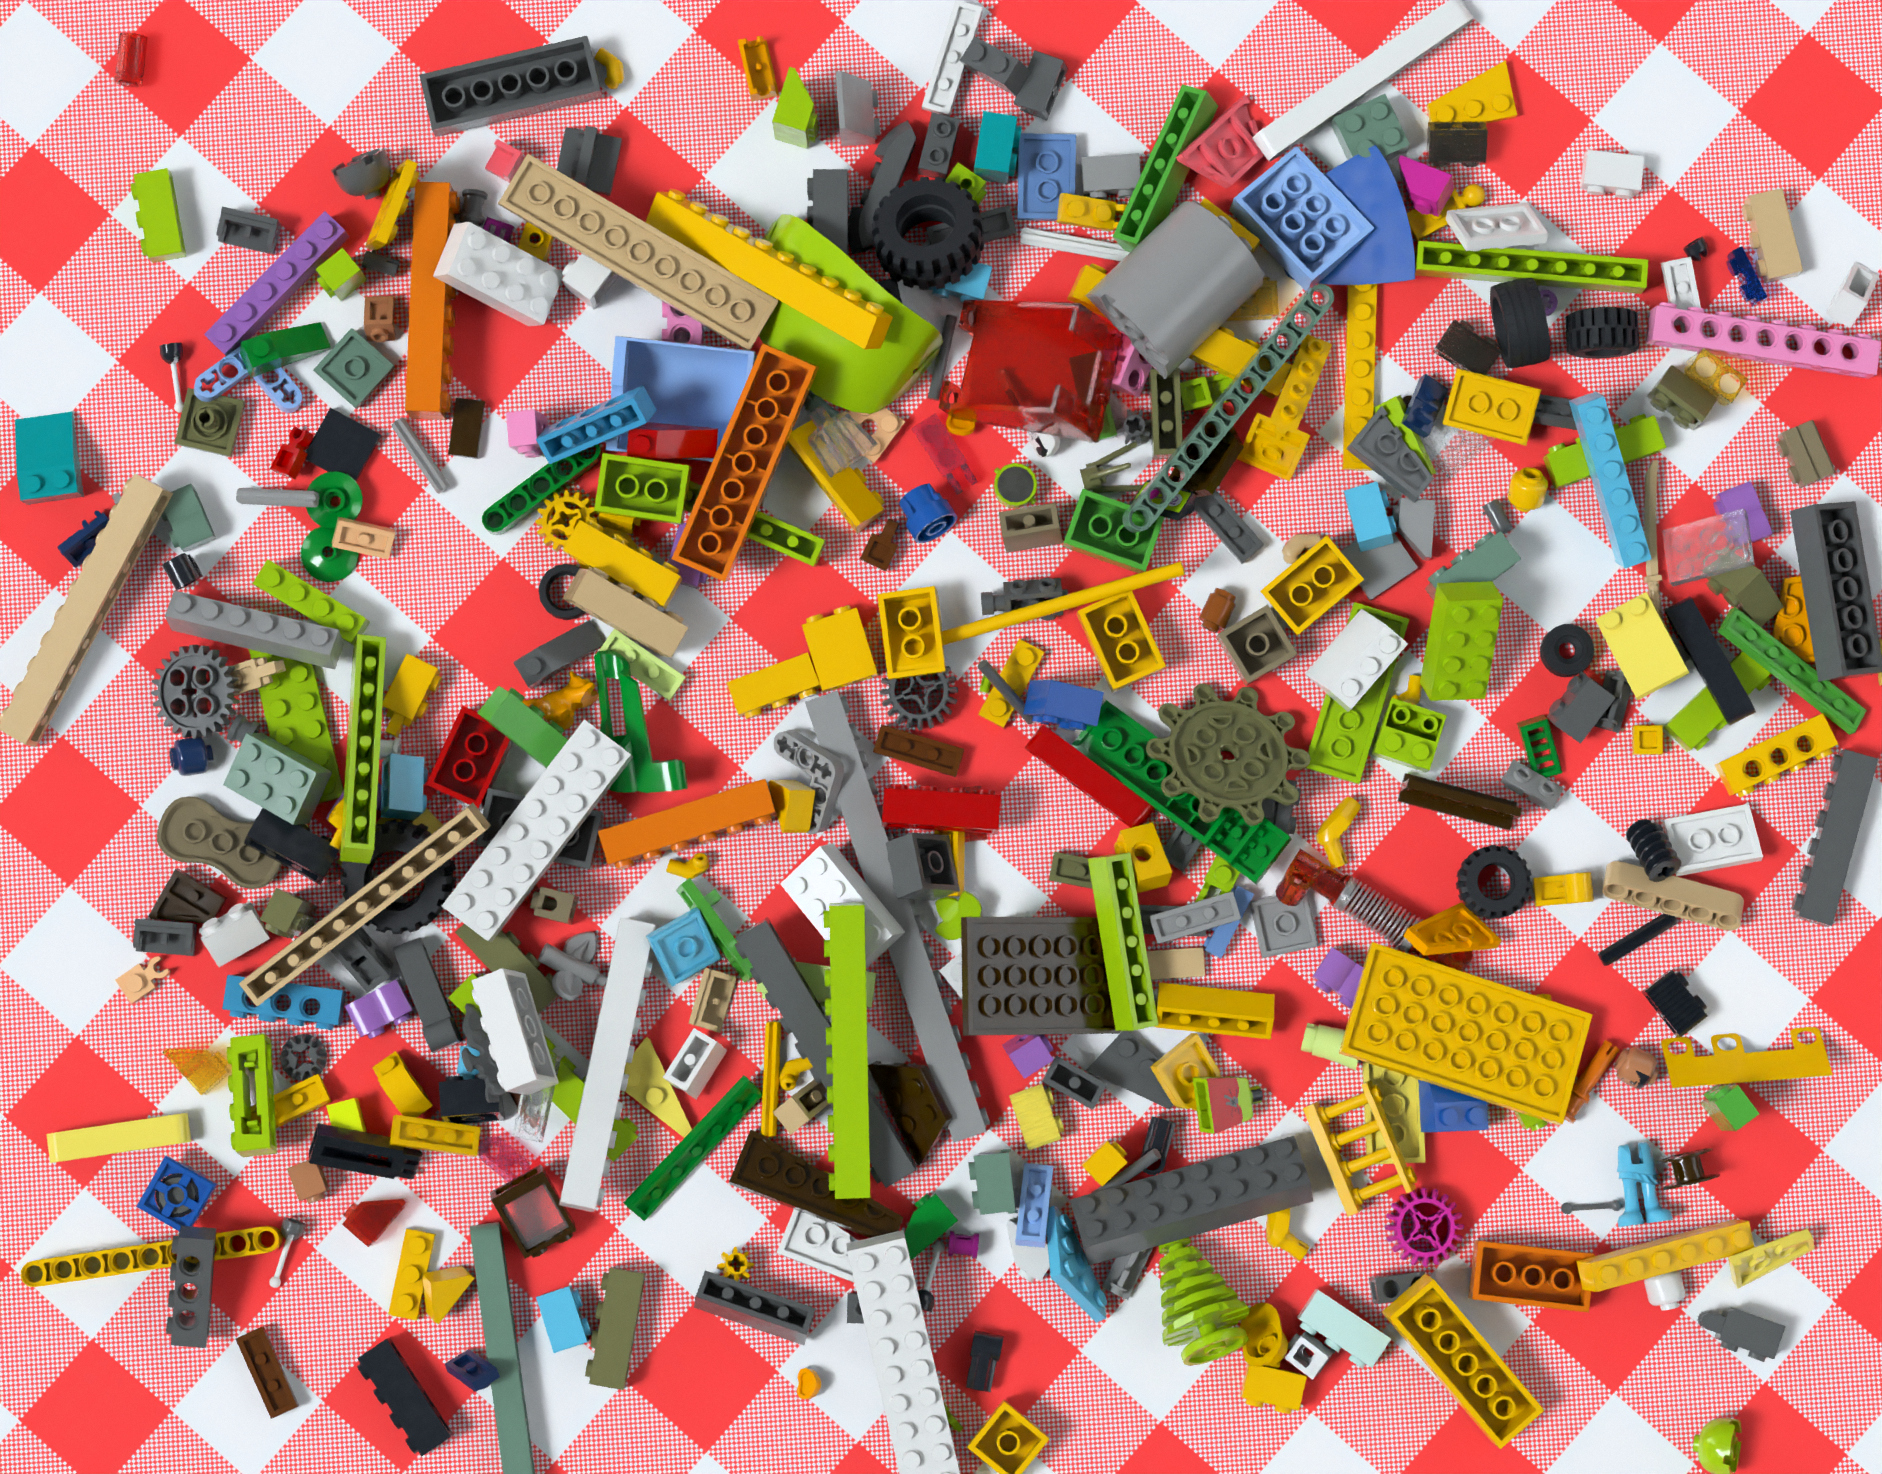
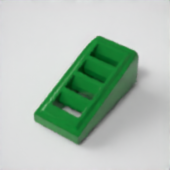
[1517,715,1562,778]

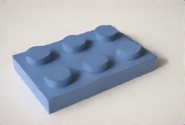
[1017,133,1076,221]

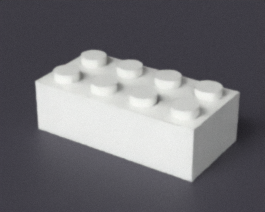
[433,222,564,326]
[780,844,905,969]
[471,968,559,1095]

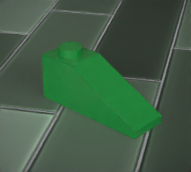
[240,322,331,378]
[904,1193,958,1260]

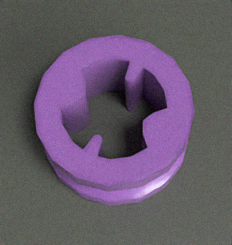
[1540,289,1558,317]

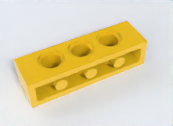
[1714,713,1838,798]

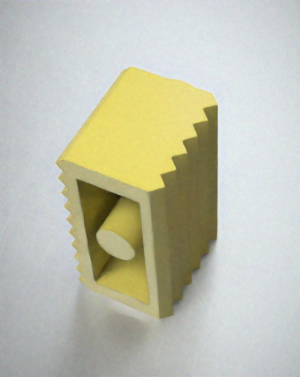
[1009,1084,1065,1151]

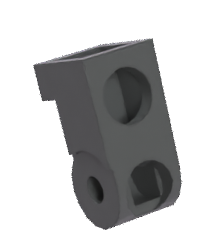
[1369,1271,1425,1304]

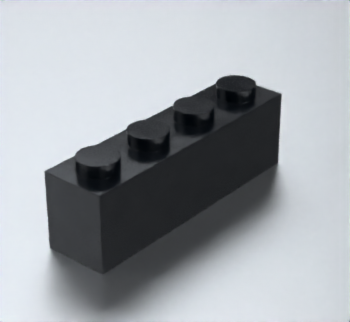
[357,1337,454,1457]

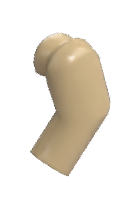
[1282,534,1321,564]

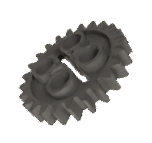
[151,645,241,739]

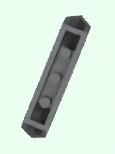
[848,120,916,254]

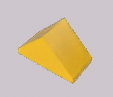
[768,780,815,833]
[422,1266,474,1324]

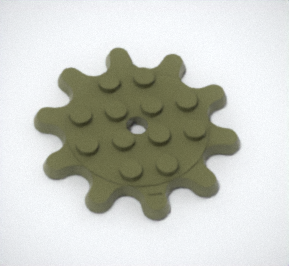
[1146,683,1311,826]

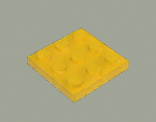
[365,159,419,251]

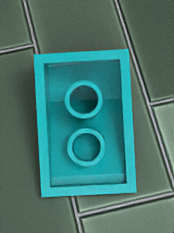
[15,411,84,505]

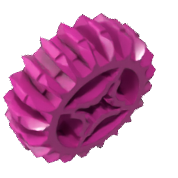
[1384,1187,1464,1267]

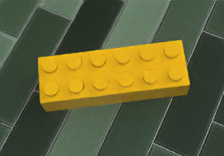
[1382,1274,1544,1449]

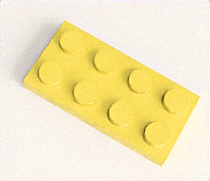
[1362,1061,1426,1164]

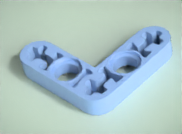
[194,346,302,413]

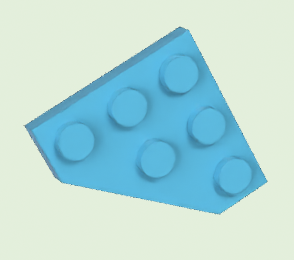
[1047,1205,1107,1323]

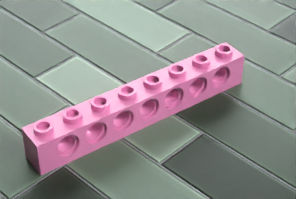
[1645,302,1881,379]

